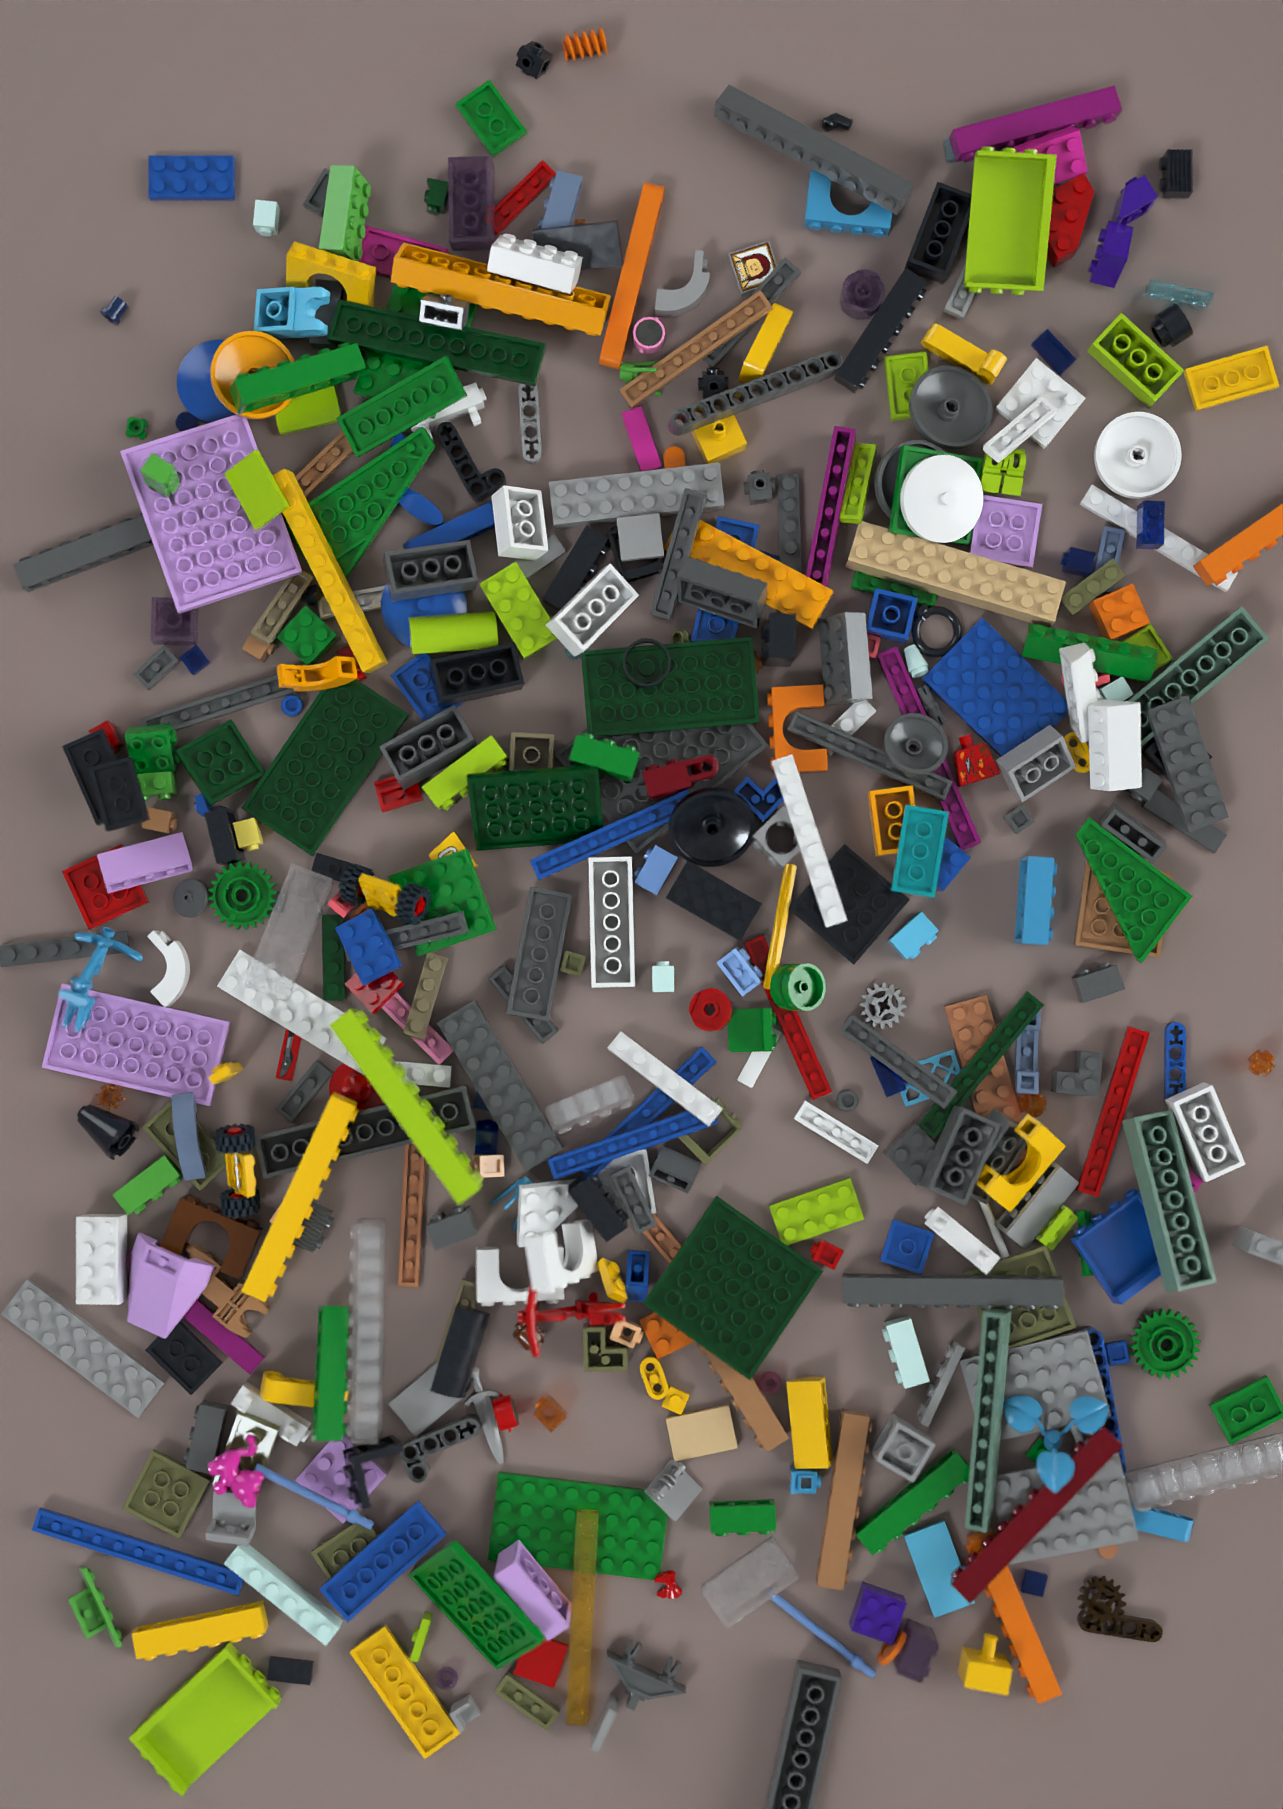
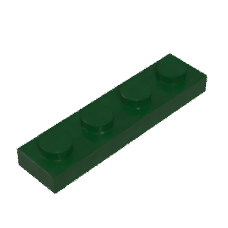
[322,915,346,1001]

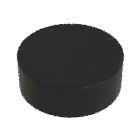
[302,584,323,606]

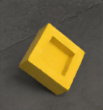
[661,1385,690,1415]

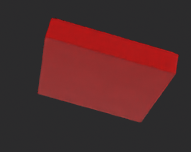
[513,1638,568,1688]

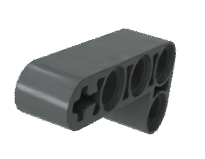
[400,1414,481,1483]

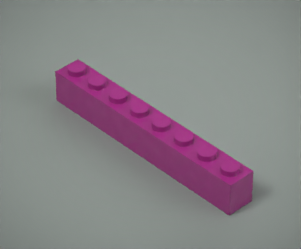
[949,85,1122,162]
[806,426,857,587]

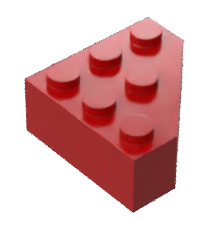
[1047,173,1094,268]

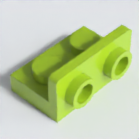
[1036,1205,1078,1251]

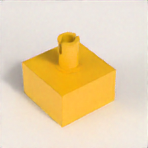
[691,408,747,464]
[958,1634,1013,1695]

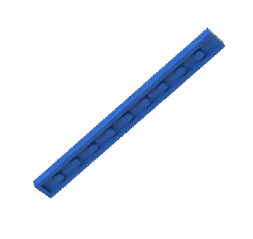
[32,1508,244,1595]

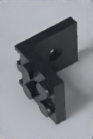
[342,1435,404,1510]

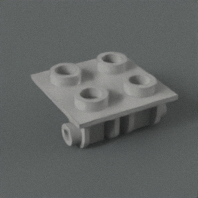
[644,1459,702,1522]

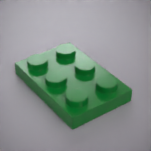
[455,79,527,158]
[1208,1375,1283,1445]

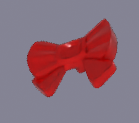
[654,1571,682,1599]

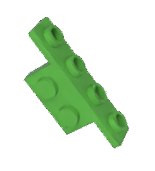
[67,1566,123,1648]

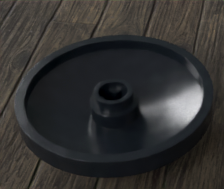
[669,787,755,867]

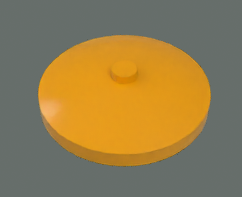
[210,331,294,419]

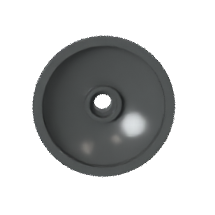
[884,713,948,775]

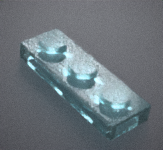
[1144,280,1214,309]

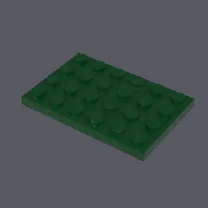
[467,765,603,851]

